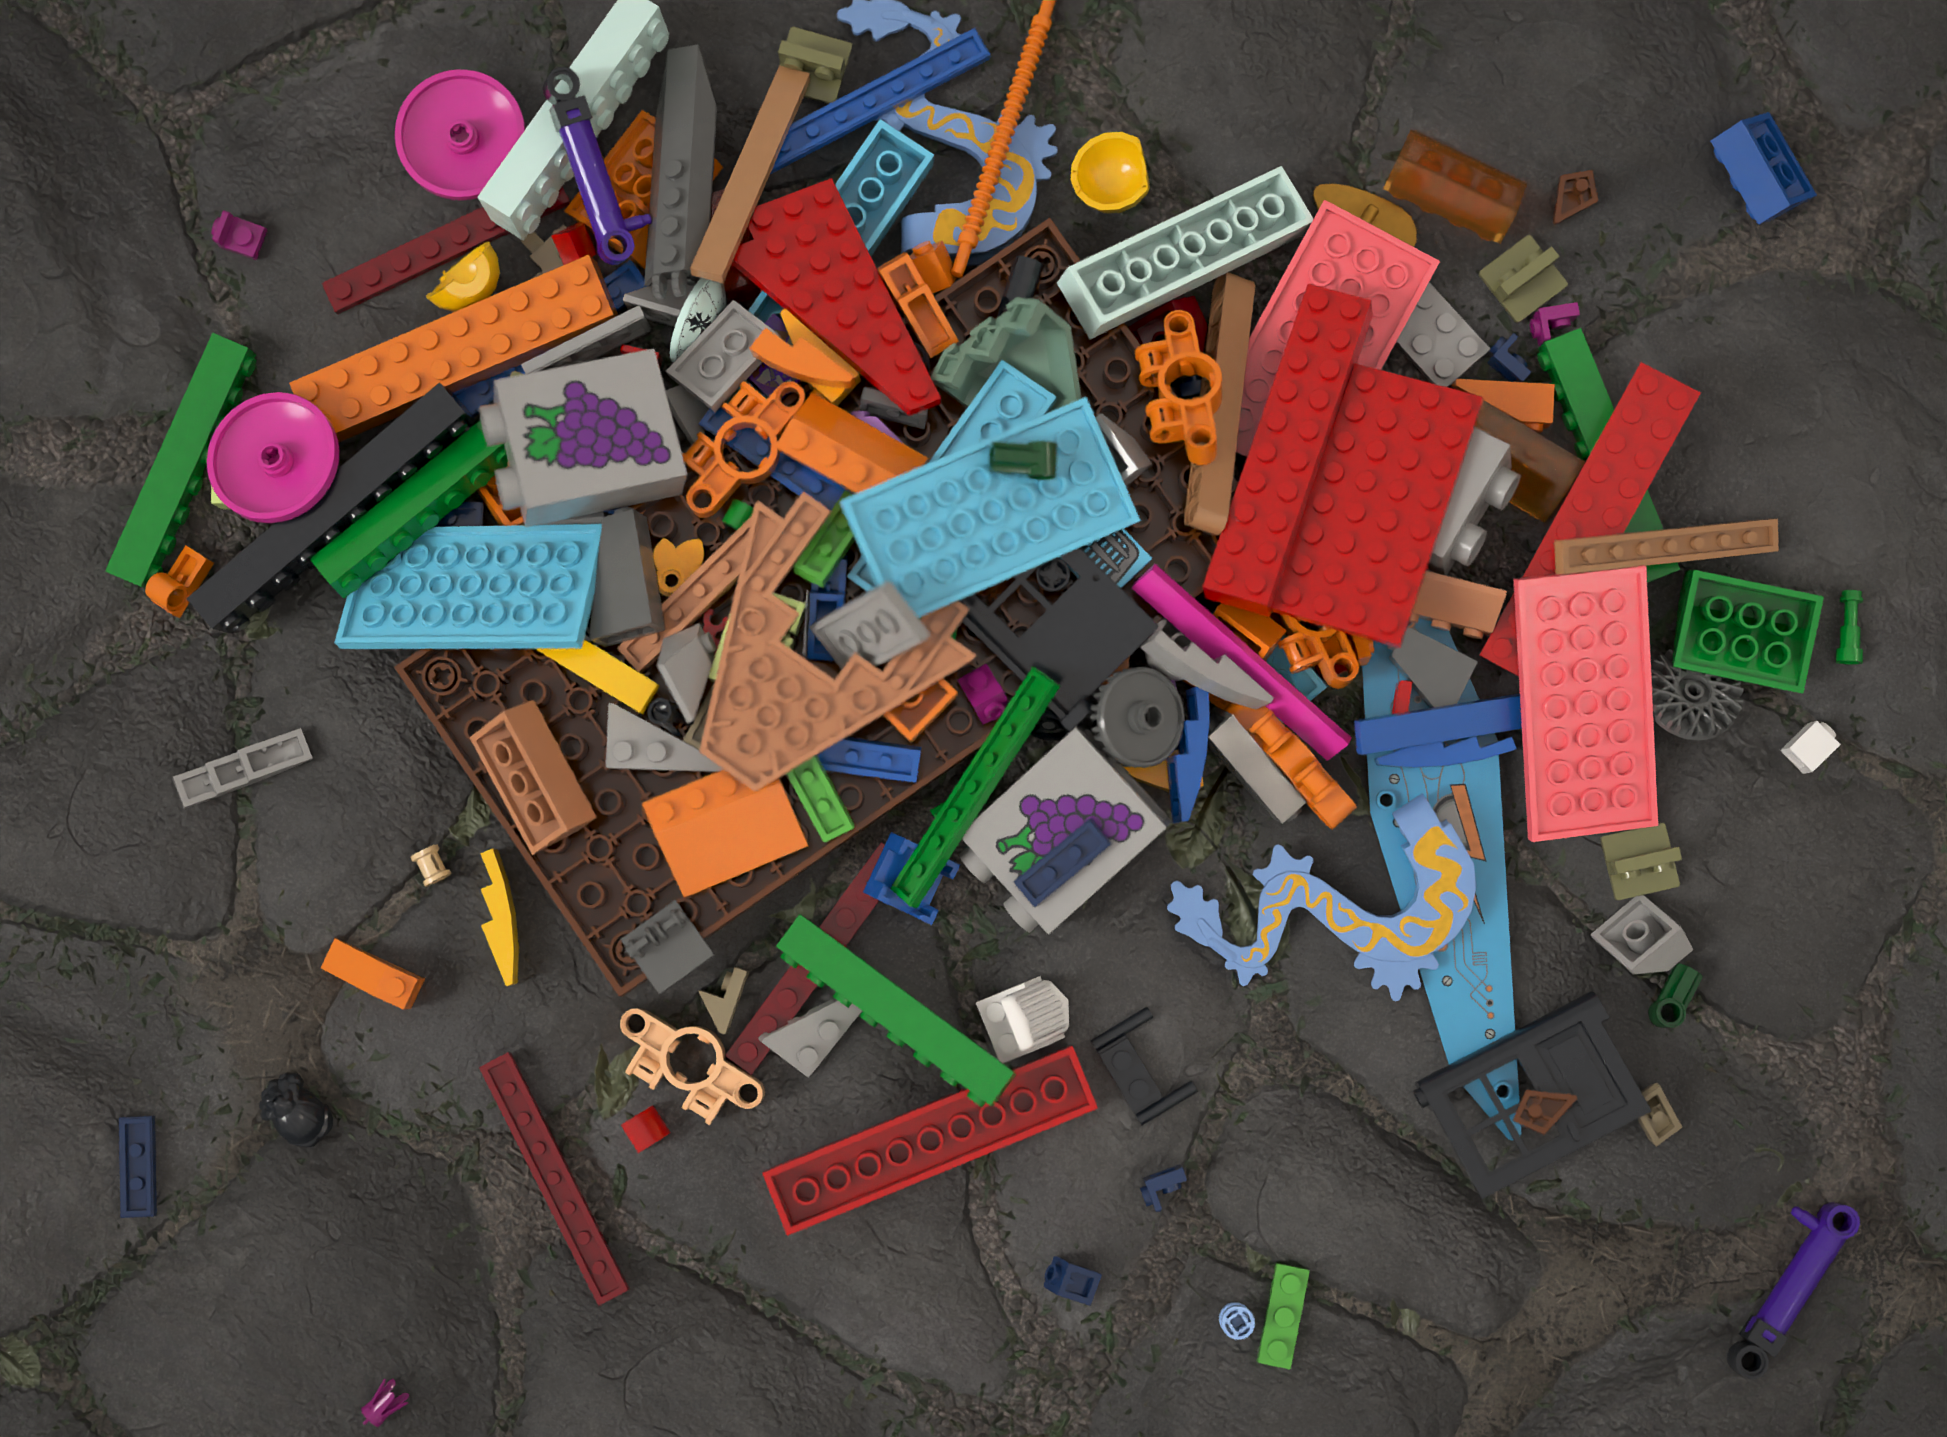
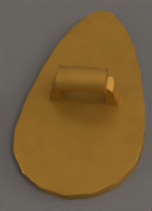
[1313,184,1416,247]

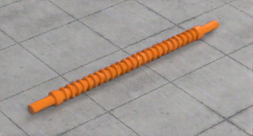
[951,0,1056,278]

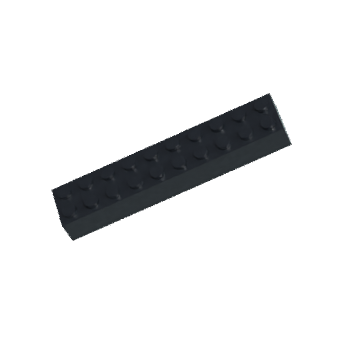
[186,382,478,634]

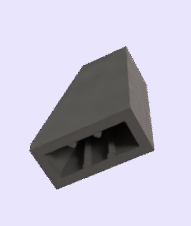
[1387,627,1478,708]

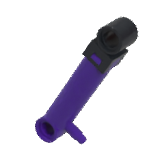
[543,67,652,265]
[1727,1202,1860,1379]

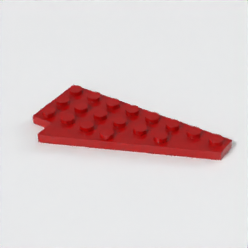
[732,178,941,416]

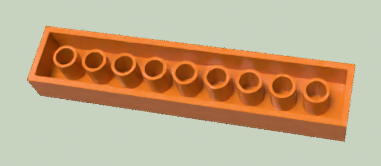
[289,255,618,442]

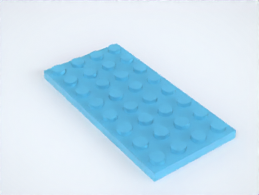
[839,397,1140,618]
[335,524,602,649]

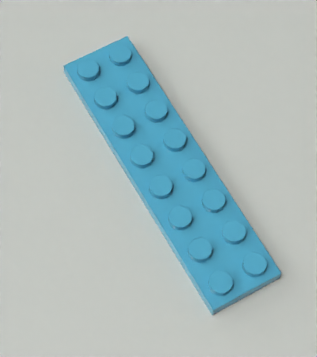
[847,360,1057,592]

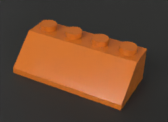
[776,393,929,494]

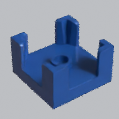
[863,833,960,925]

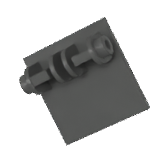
[620,900,714,994]

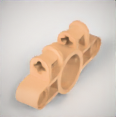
[620,1008,765,1125]

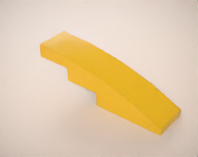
[535,639,660,714]
[480,848,519,986]

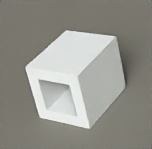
[1780,721,1841,774]

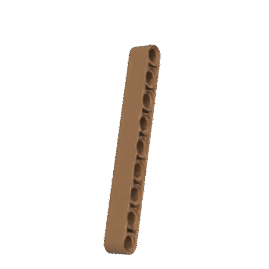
[1184,272,1255,535]

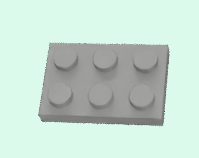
[1395,282,1490,388]
[666,300,781,412]

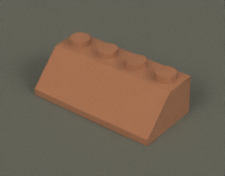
[1410,571,1507,639]
[469,700,597,855]

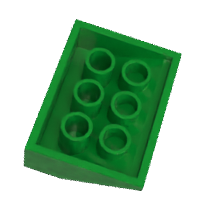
[1672,570,1824,694]

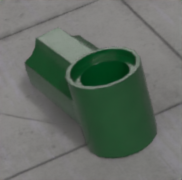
[989,441,1058,480]
[1648,962,1703,1028]

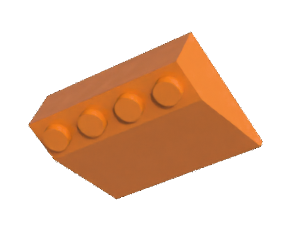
[564,110,723,269]
[642,769,808,898]

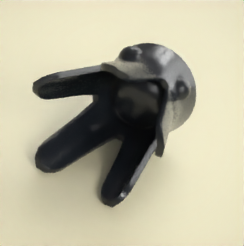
[648,698,694,737]

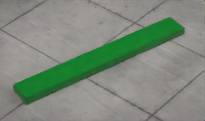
[890,667,1061,909]

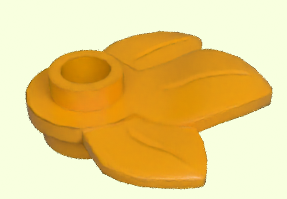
[653,538,704,597]

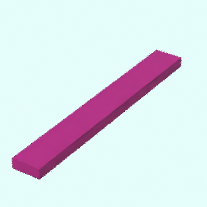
[1132,564,1351,761]

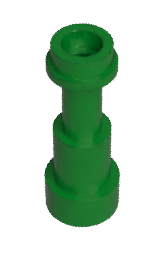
[1836,590,1863,665]

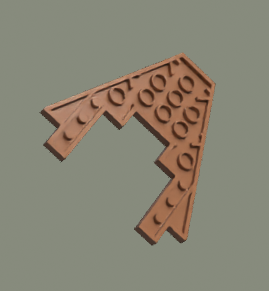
[699,492,976,792]

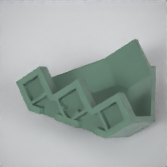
[931,297,1081,413]

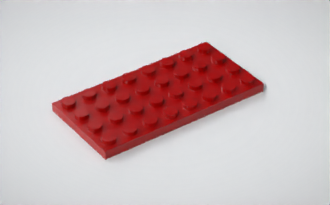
[1271,363,1484,649]

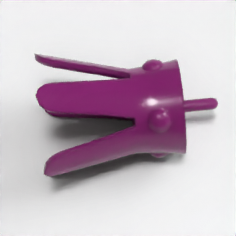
[361,1378,409,1427]

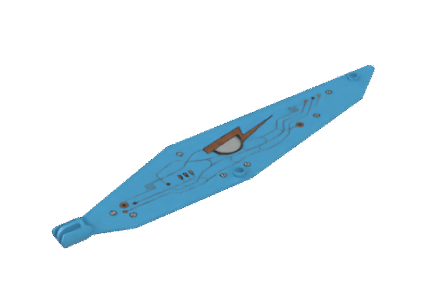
[1362,619,1521,1140]

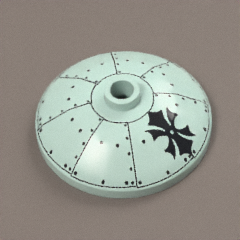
[670,278,727,363]

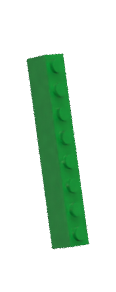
[1537,328,1680,583]
[105,333,256,588]
[310,420,508,599]
[776,914,1017,1108]

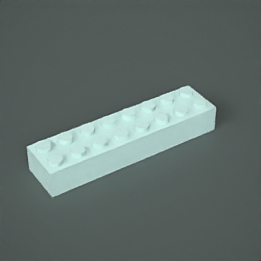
[478,0,669,240]
[1057,166,1313,339]

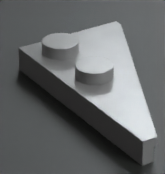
[606,703,723,772]
[758,999,862,1078]

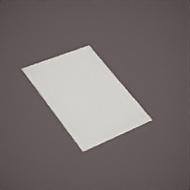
[803,590,810,658]

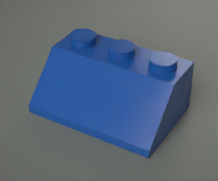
[1711,112,1817,225]

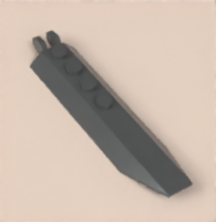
[644,44,717,300]

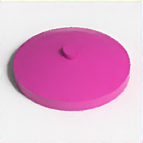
[395,70,526,200]
[207,392,339,523]

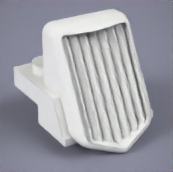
[976,976,1069,1063]

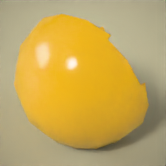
[1071,132,1150,213]
[426,242,500,312]

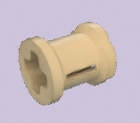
[410,844,452,887]

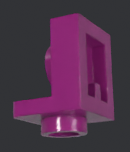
[211,210,268,260]
[1530,302,1580,346]

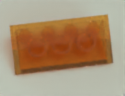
[1383,129,1527,244]
[1475,401,1585,523]

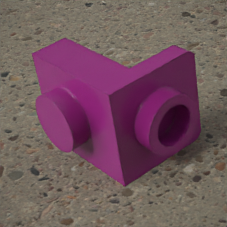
[957,664,1009,724]

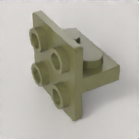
[778,27,852,104]
[1478,235,1568,323]
[1600,823,1682,900]

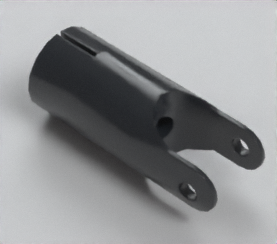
[997,256,1044,318]

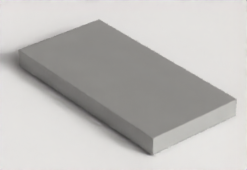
[521,305,651,374]
[810,580,931,669]

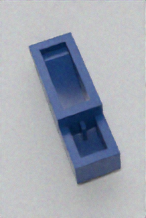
[807,555,848,661]

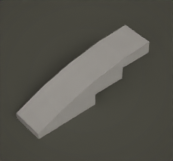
[1140,630,1274,710]
[173,728,313,809]

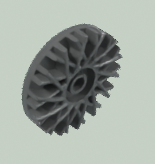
[1651,649,1744,740]
[1090,667,1184,768]

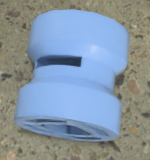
[1219,1302,1255,1340]

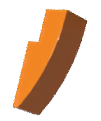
[877,252,959,358]
[749,327,856,389]

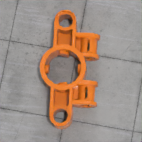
[1134,310,1223,465]
[682,381,806,518]
[1271,612,1359,689]
[1224,702,1357,830]

